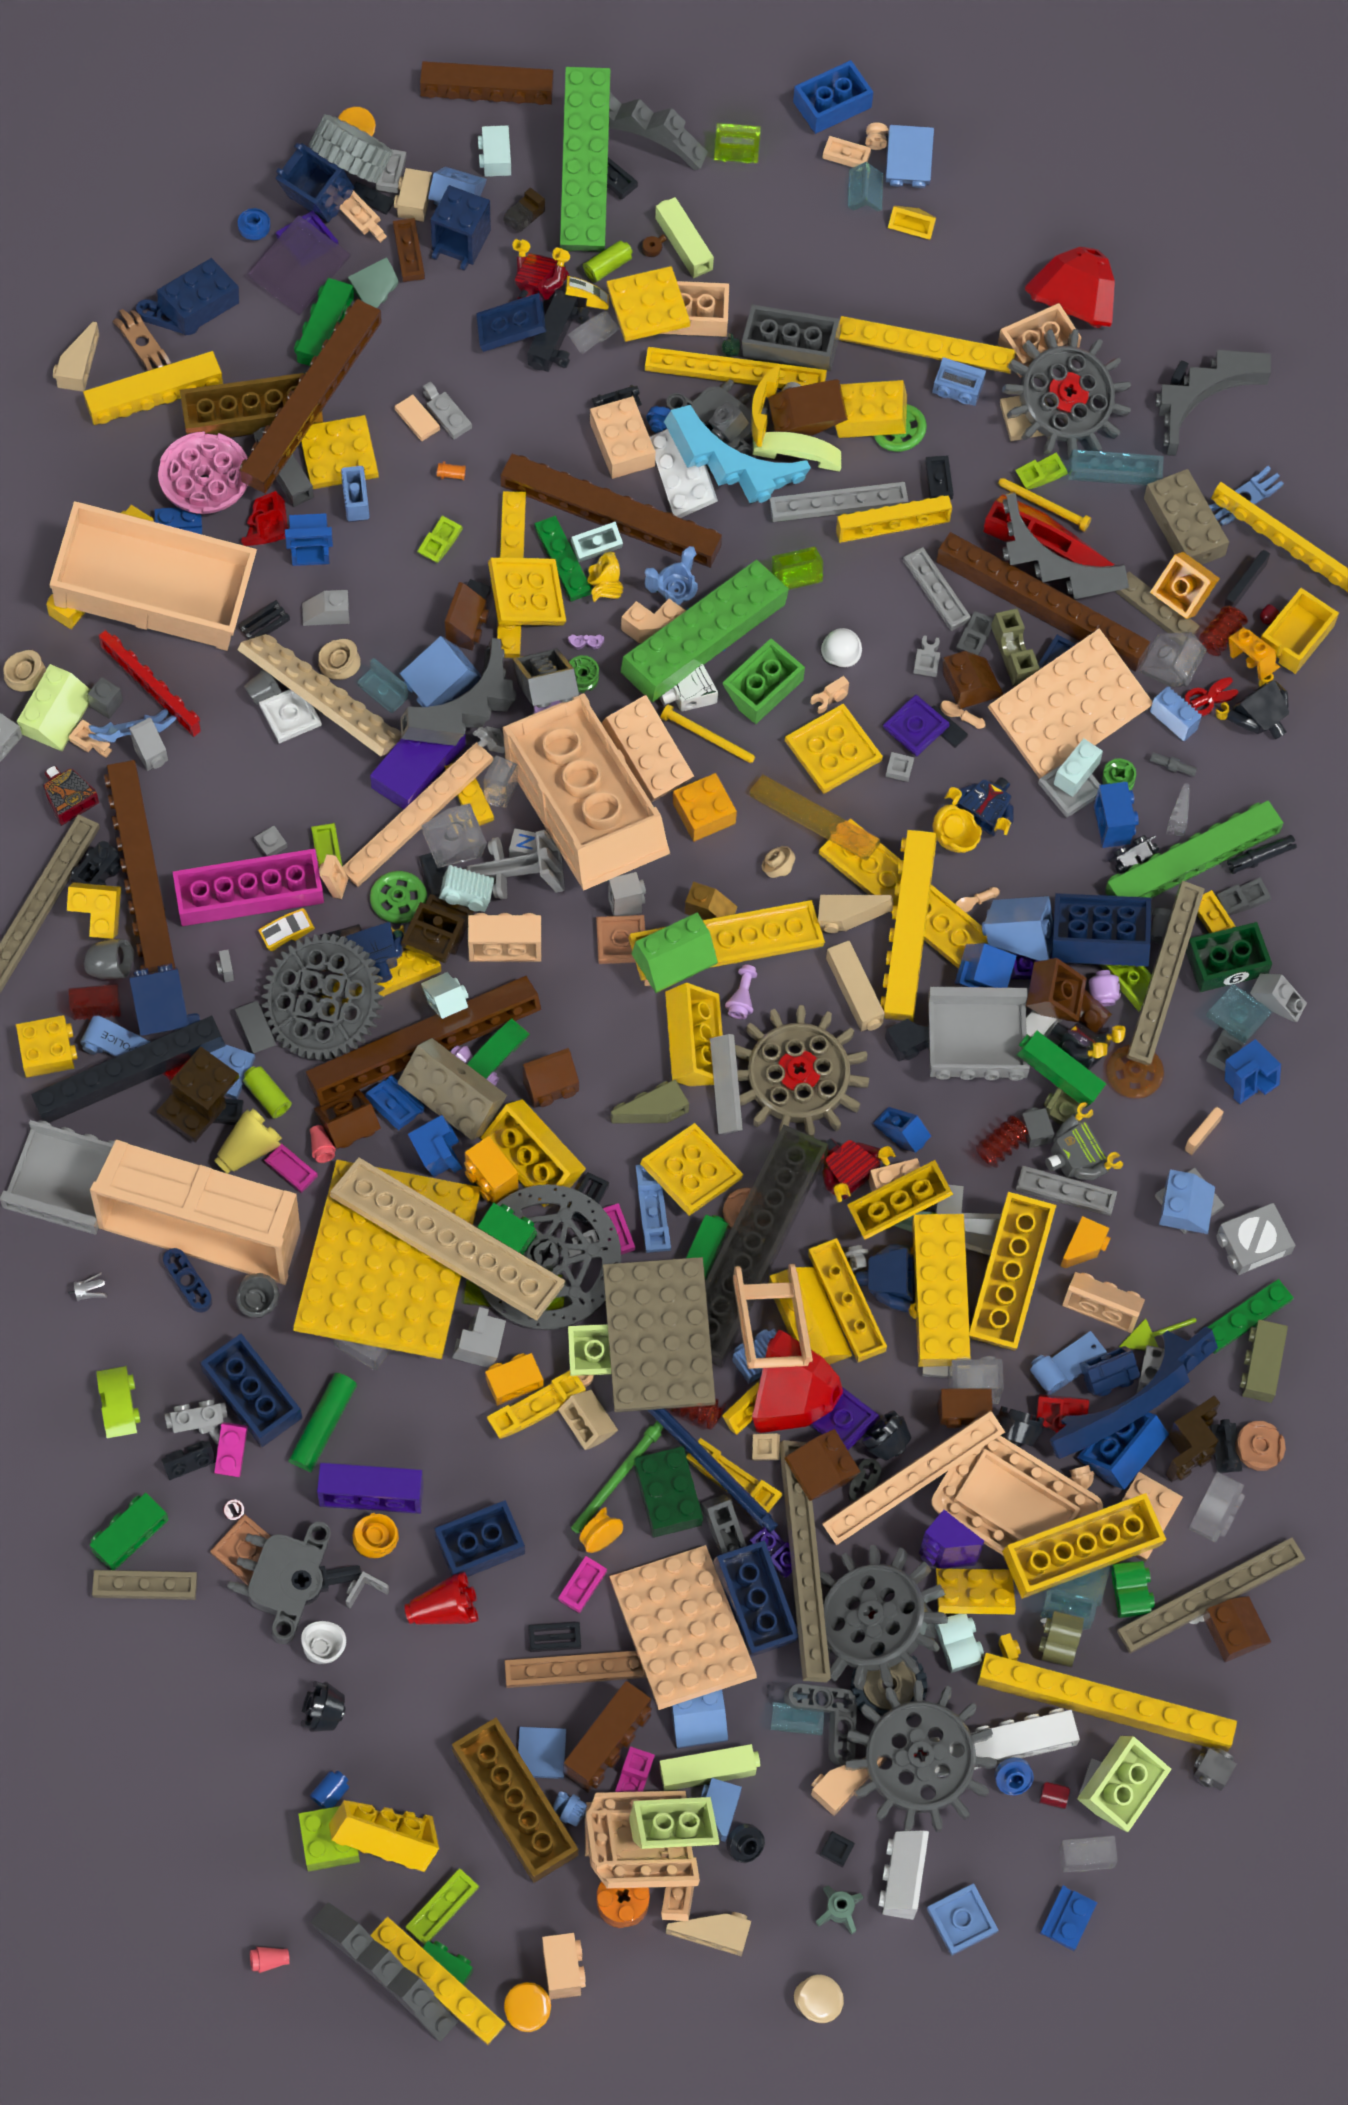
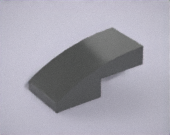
[956,611,994,656]
[1217,877,1271,915]
[234,1001,276,1054]
[1206,1020,1251,1071]

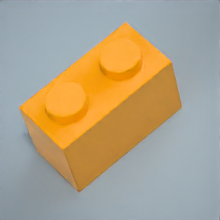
[485,1353,543,1406]

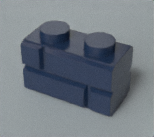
[1080,1346,1140,1396]

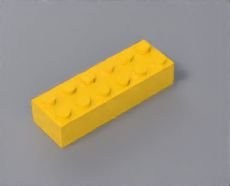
[969,1192,1056,1351]
[912,1214,971,1367]
[1002,1493,1166,1599]

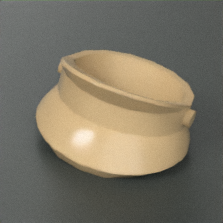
[318,639,360,679]
[4,650,46,692]
[794,1975,844,2023]

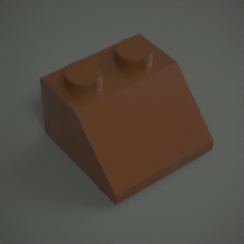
[445,582,489,651]
[943,651,1003,709]
[1026,958,1087,1022]
[523,1048,579,1108]
[314,1090,381,1149]
[937,1389,993,1429]
[784,1429,861,1501]
[1203,1596,1271,1662]

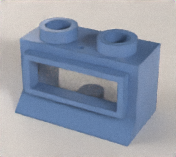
[933,357,986,406]

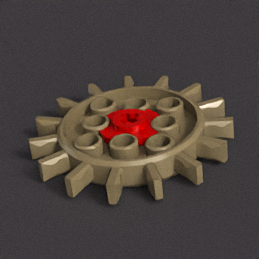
[735,1005,869,1140]

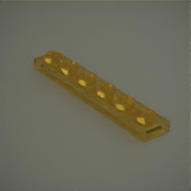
[749,774,880,861]

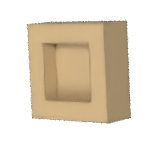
[752,1433,780,1461]

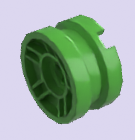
[569,655,599,693]
[1102,758,1137,790]

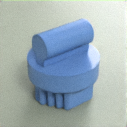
[552,1791,587,1826]

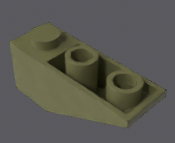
[611,1080,689,1124]

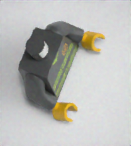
[1045,1102,1123,1181]

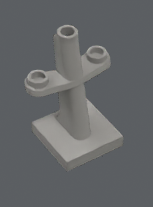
[466,830,565,900]

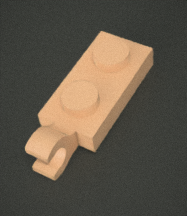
[340,191,387,243]

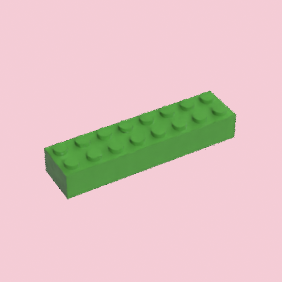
[560,67,610,252]
[620,560,789,703]

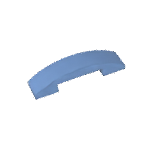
[636,1165,671,1253]

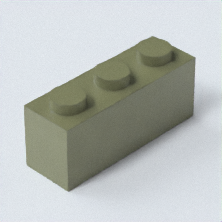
[1240,1320,1288,1403]

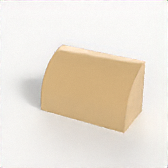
[558,1390,618,1450]

